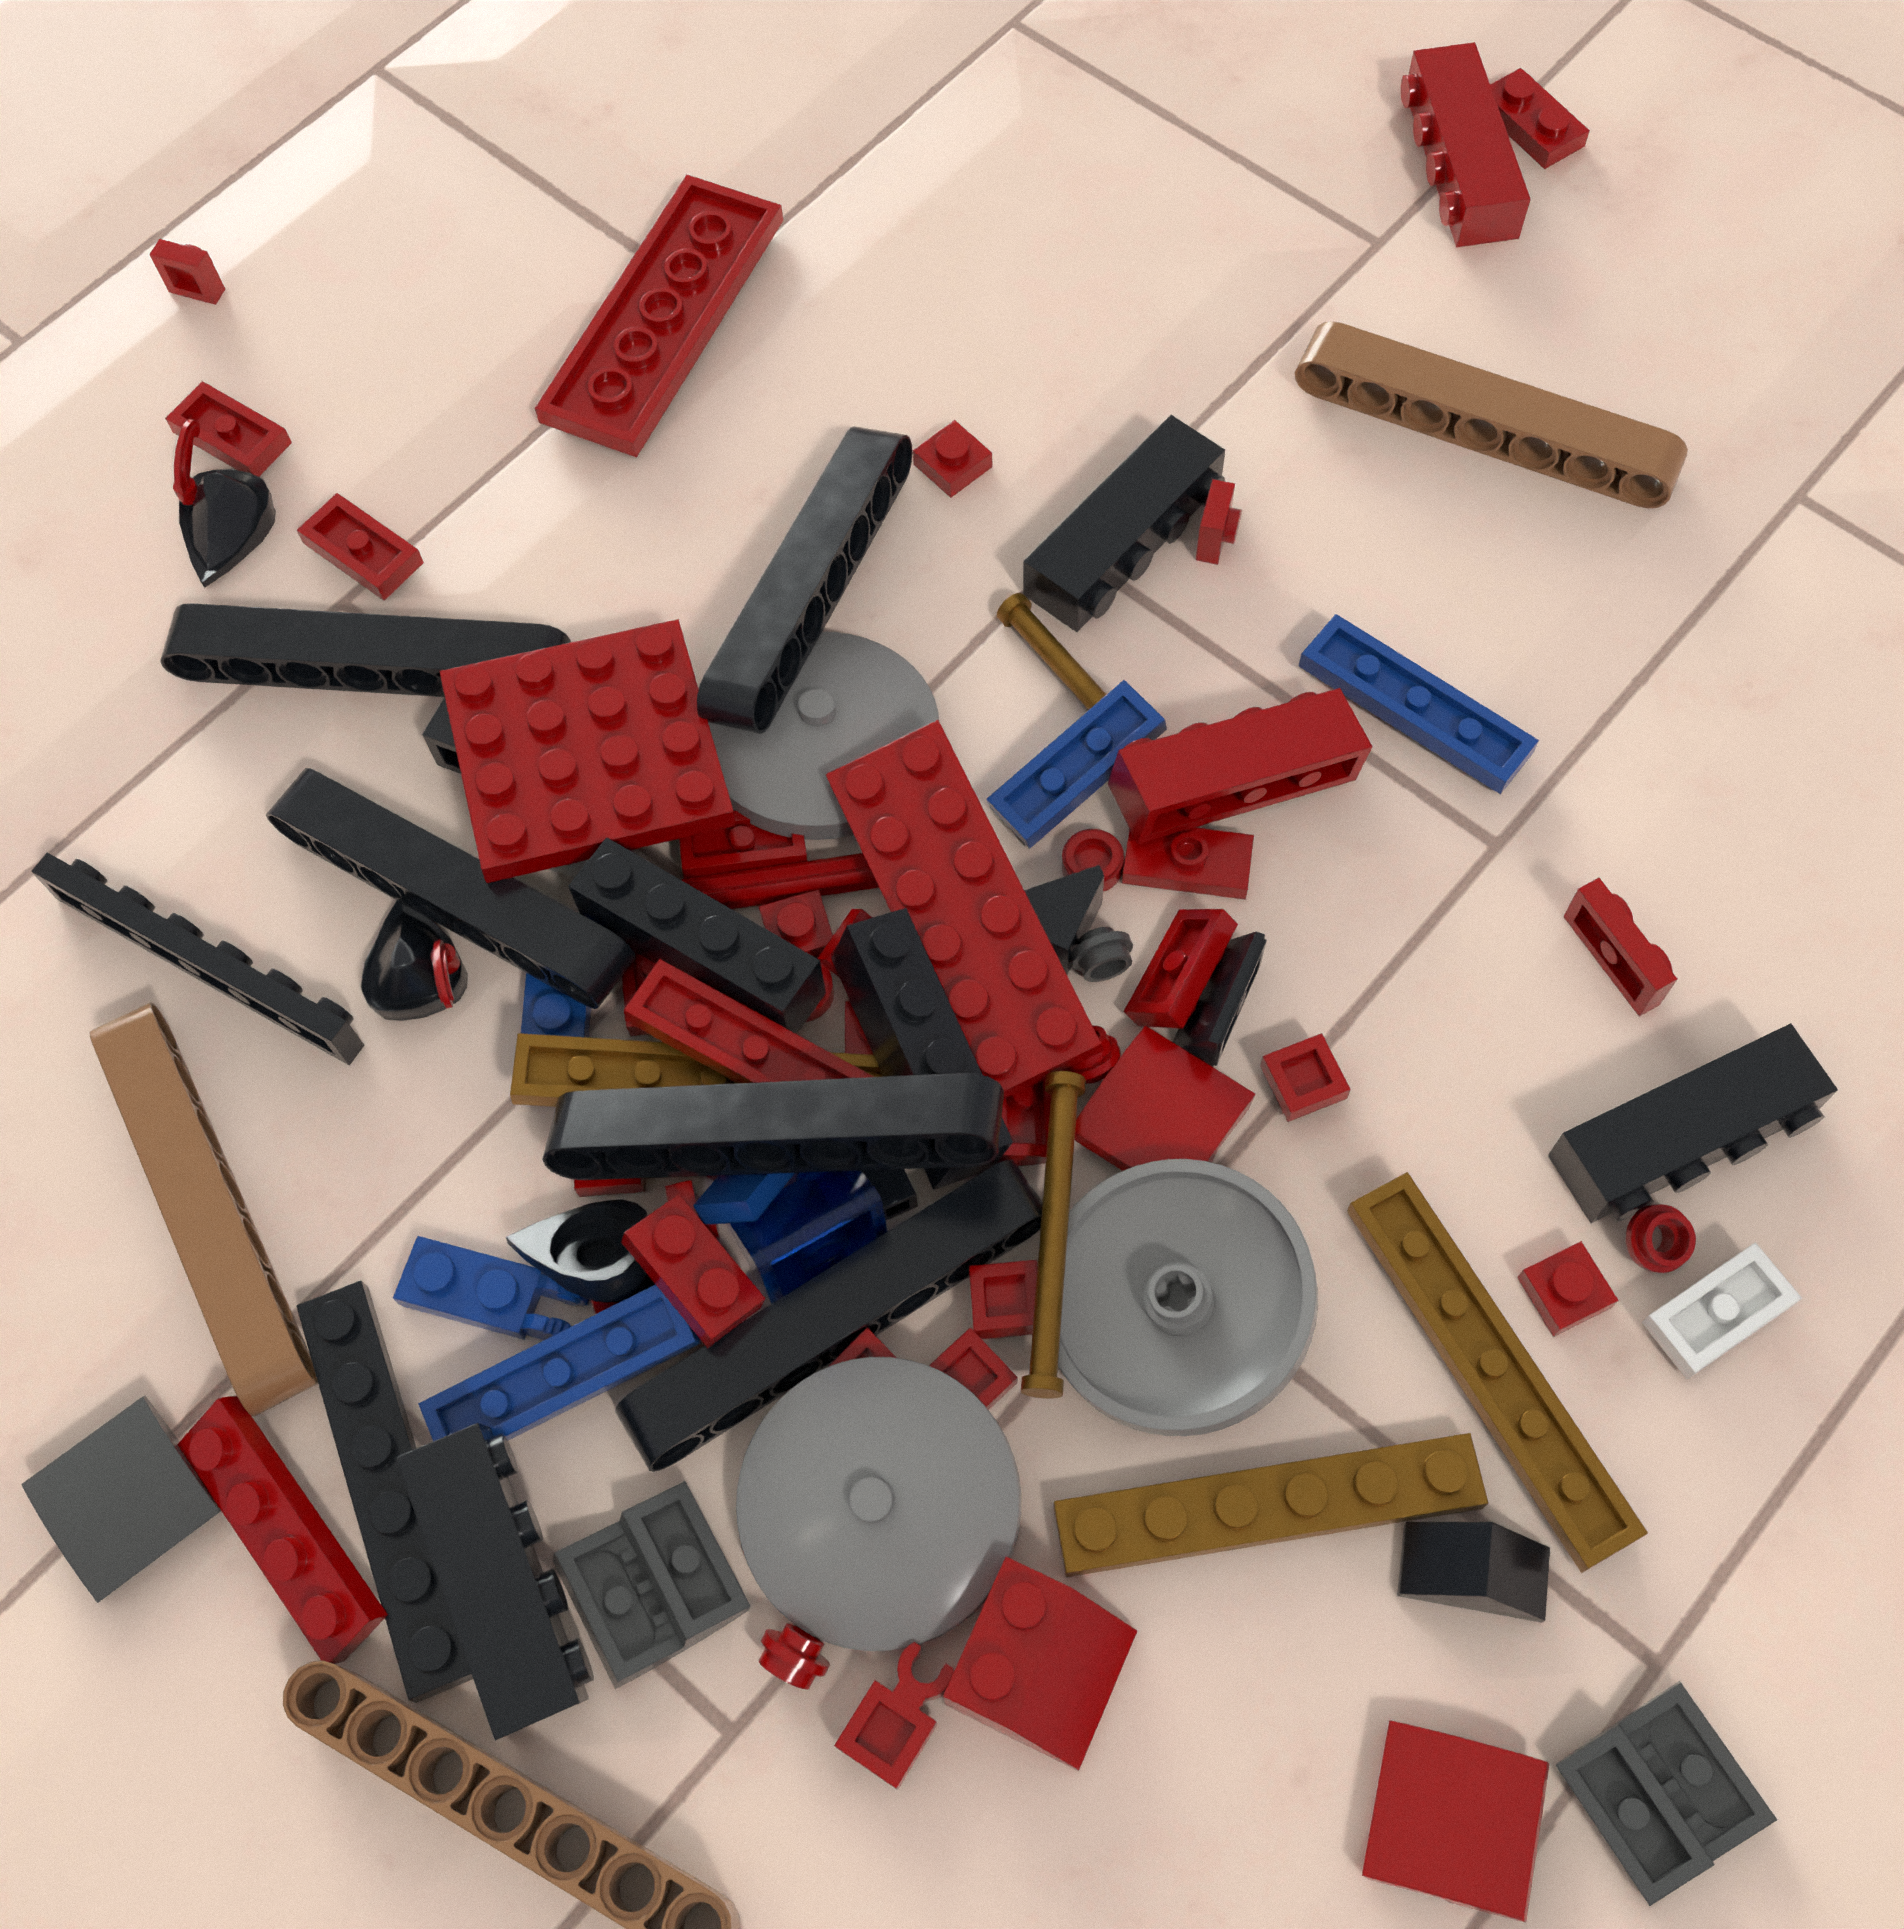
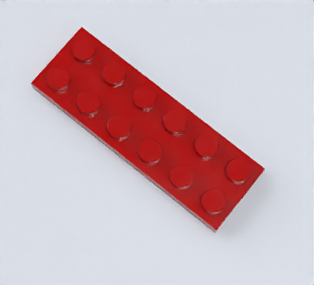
[534,174,784,458]
[825,720,1104,1099]

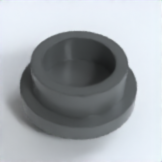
[1070,927,1133,982]

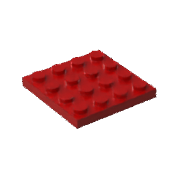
[439,619,736,883]

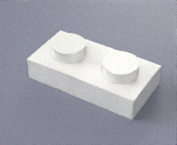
[1642,1242,1802,1379]

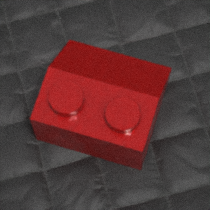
[943,1557,1137,1771]

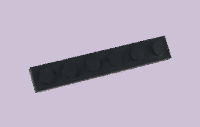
[31,852,364,1066]
[296,1281,473,1703]

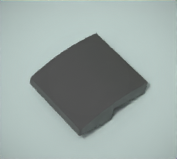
[21,1396,221,1603]
[553,1481,751,1689]
[1556,1681,1777,1906]

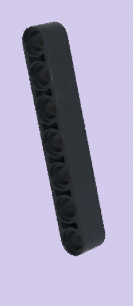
[697,426,913,734]
[160,603,571,697]
[266,768,636,1009]
[542,1073,1004,1180]
[615,1159,1043,1472]

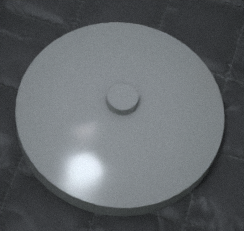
[708,631,939,840]
[1058,1159,1318,1436]
[736,1357,1021,1651]

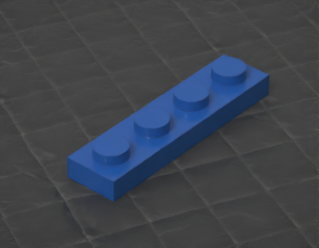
[1299,614,1539,795]
[418,1284,701,1441]

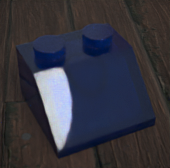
[729,1171,888,1304]

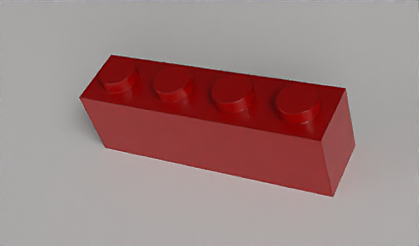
[1401,42,1531,248]
[1108,688,1373,844]

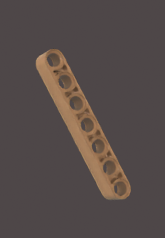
[1294,321,1688,508]
[89,1002,318,1417]
[283,1660,741,1929]

